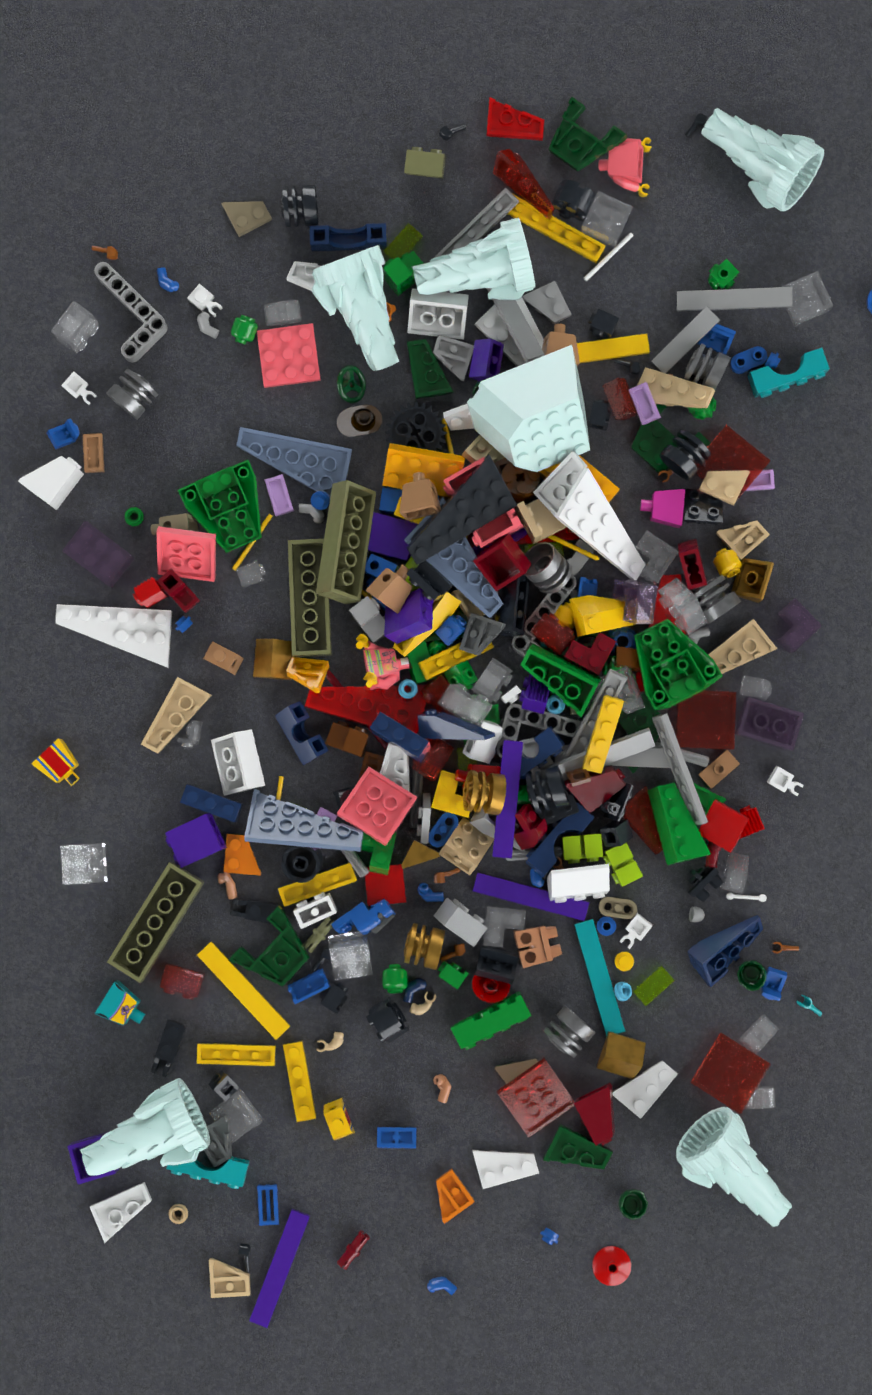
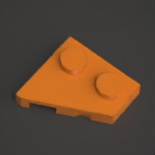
[224,834,261,875]
[436,1169,475,1224]

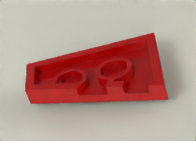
[486,97,544,141]

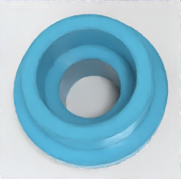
[398,679,418,699]
[546,695,565,714]
[614,982,632,1001]

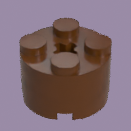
[501,462,540,504]

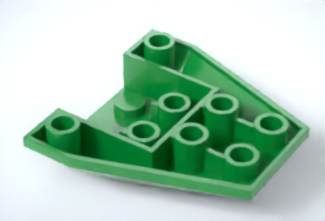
[178,460,262,553]
[634,619,723,710]

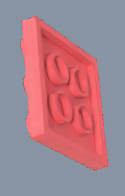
[257,323,321,388]
[157,526,216,582]
[337,767,417,846]

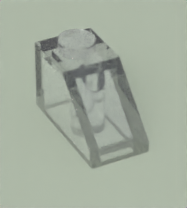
[720,852,749,895]

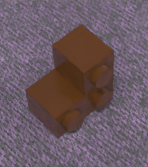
[325,721,370,758]

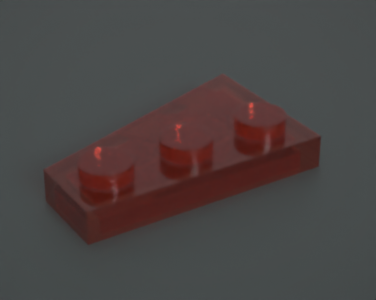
[623,786,663,855]

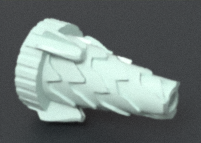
[701,108,824,211]
[412,218,535,300]
[312,245,399,371]
[80,1078,210,1175]
[676,1107,792,1227]

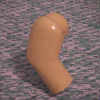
[218,872,237,899]
[433,1074,451,1103]

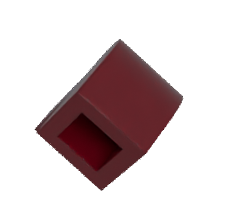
[157,569,200,613]
[514,803,547,850]

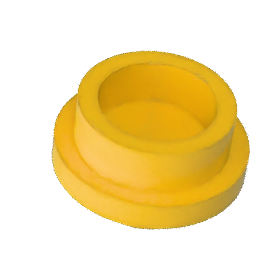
[615,952,634,971]

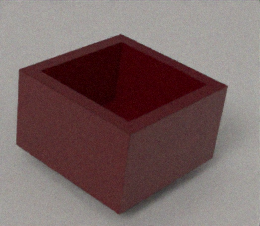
[473,533,531,591]

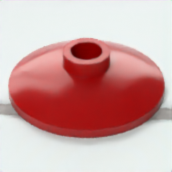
[472,975,510,1003]
[592,1246,631,1286]

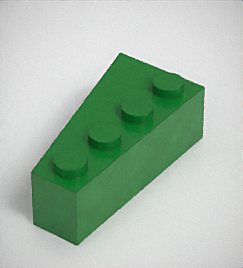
[521,644,602,717]
[648,783,711,865]
[450,991,531,1050]

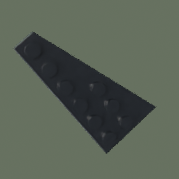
[407,454,517,565]

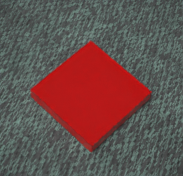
[699,799,750,853]
[365,864,406,906]

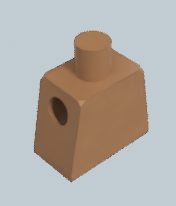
[542,324,580,366]
[400,472,441,521]
[366,564,412,614]
[203,641,244,675]

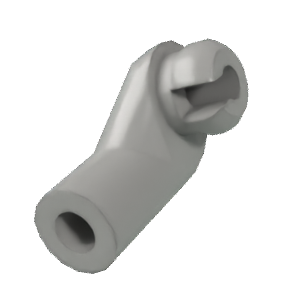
[197,312,219,339]
[299,504,324,523]
[688,627,710,644]

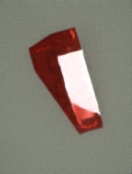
[493,149,555,220]

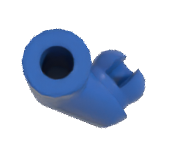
[157,268,179,292]
[530,869,544,888]
[417,883,444,902]
[427,1276,457,1295]

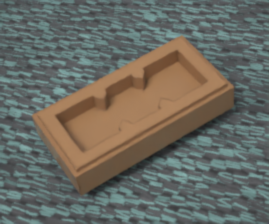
[83,433,105,473]
[698,749,740,789]

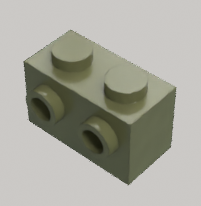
[404,147,446,179]

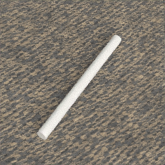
[584,232,633,281]

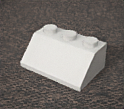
[407,288,469,340]
[211,729,265,796]
[547,864,610,903]

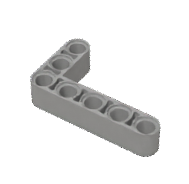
[94,262,168,363]
[511,574,576,658]
[496,704,581,758]

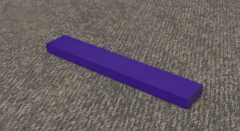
[492,740,523,859]
[473,872,589,921]
[249,1209,310,1328]

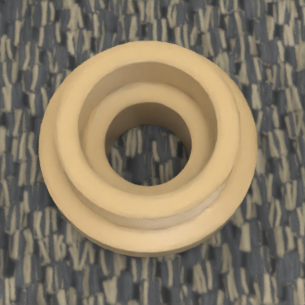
[168,1204,188,1224]

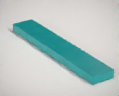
[574,919,625,1036]

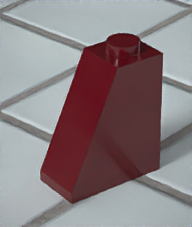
[678,539,707,590]
[564,765,626,813]
[574,1082,615,1145]

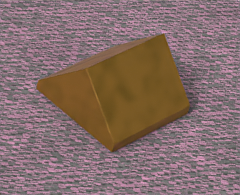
[731,558,774,603]
[253,639,293,680]
[401,840,440,869]
[596,1031,646,1079]

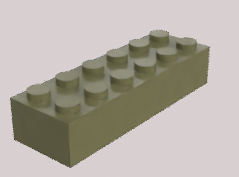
[316,480,376,604]
[288,539,332,657]
[107,862,205,983]

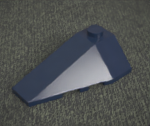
[418,709,495,740]
[687,915,763,987]

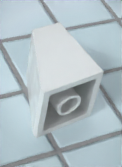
[18,456,84,510]

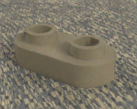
[598,897,637,919]

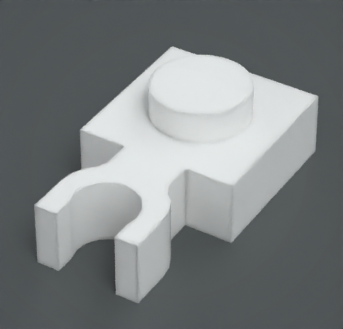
[187,284,222,318]
[61,372,97,405]
[501,685,521,704]
[767,766,804,796]
[620,913,653,949]

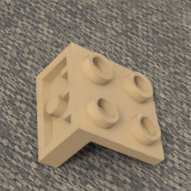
[516,499,566,544]
[439,817,494,875]

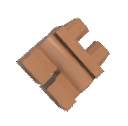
[513,925,562,968]

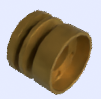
[463,770,506,815]
[404,923,445,970]

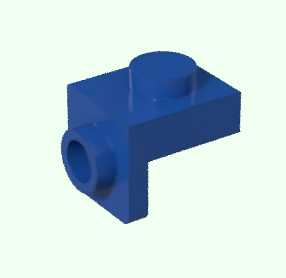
[47,418,79,449]
[435,615,467,646]
[761,967,787,1001]

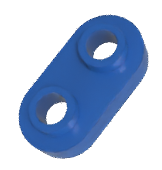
[730,346,767,374]
[428,812,459,847]

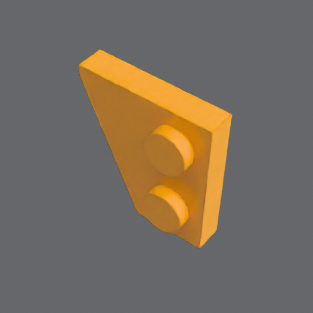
[286,657,329,693]

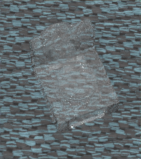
[236,560,266,587]
[739,675,772,701]
[177,720,202,748]

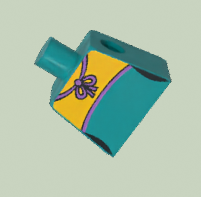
[95,980,145,1025]

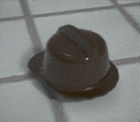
[337,404,382,437]

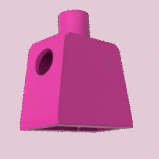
[640,489,685,528]

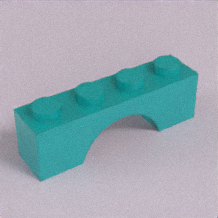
[747,348,830,398]
[166,1156,250,1189]

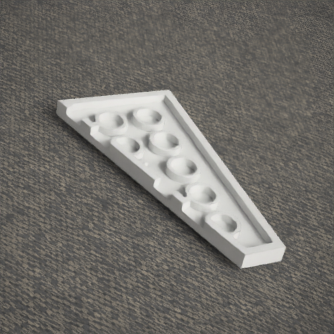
[475,297,544,367]
[555,468,645,581]
[56,604,172,668]

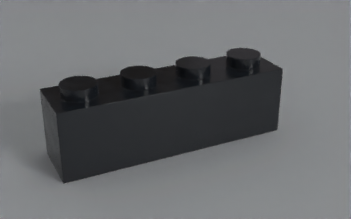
[495,574,530,637]

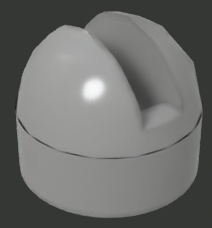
[689,906,705,922]

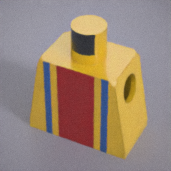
[31,738,80,786]
[324,1098,355,1140]

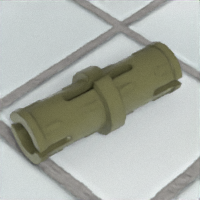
[303,917,335,953]

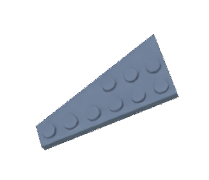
[236,427,352,499]
[404,498,503,619]
[244,789,363,852]

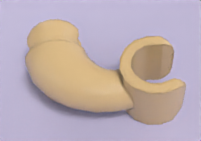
[410,991,436,1015]
[316,1032,344,1052]

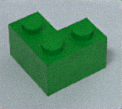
[383,251,424,296]
[361,832,397,875]

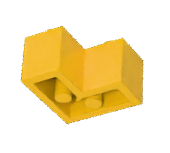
[431,770,470,818]

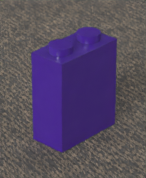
[368,512,417,563]
[384,588,433,644]
[165,813,227,868]

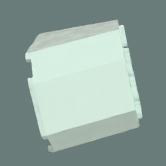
[467,345,590,472]

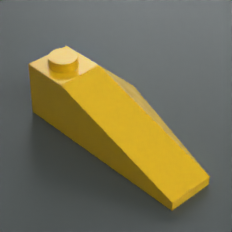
[393,591,461,657]
[569,595,648,637]

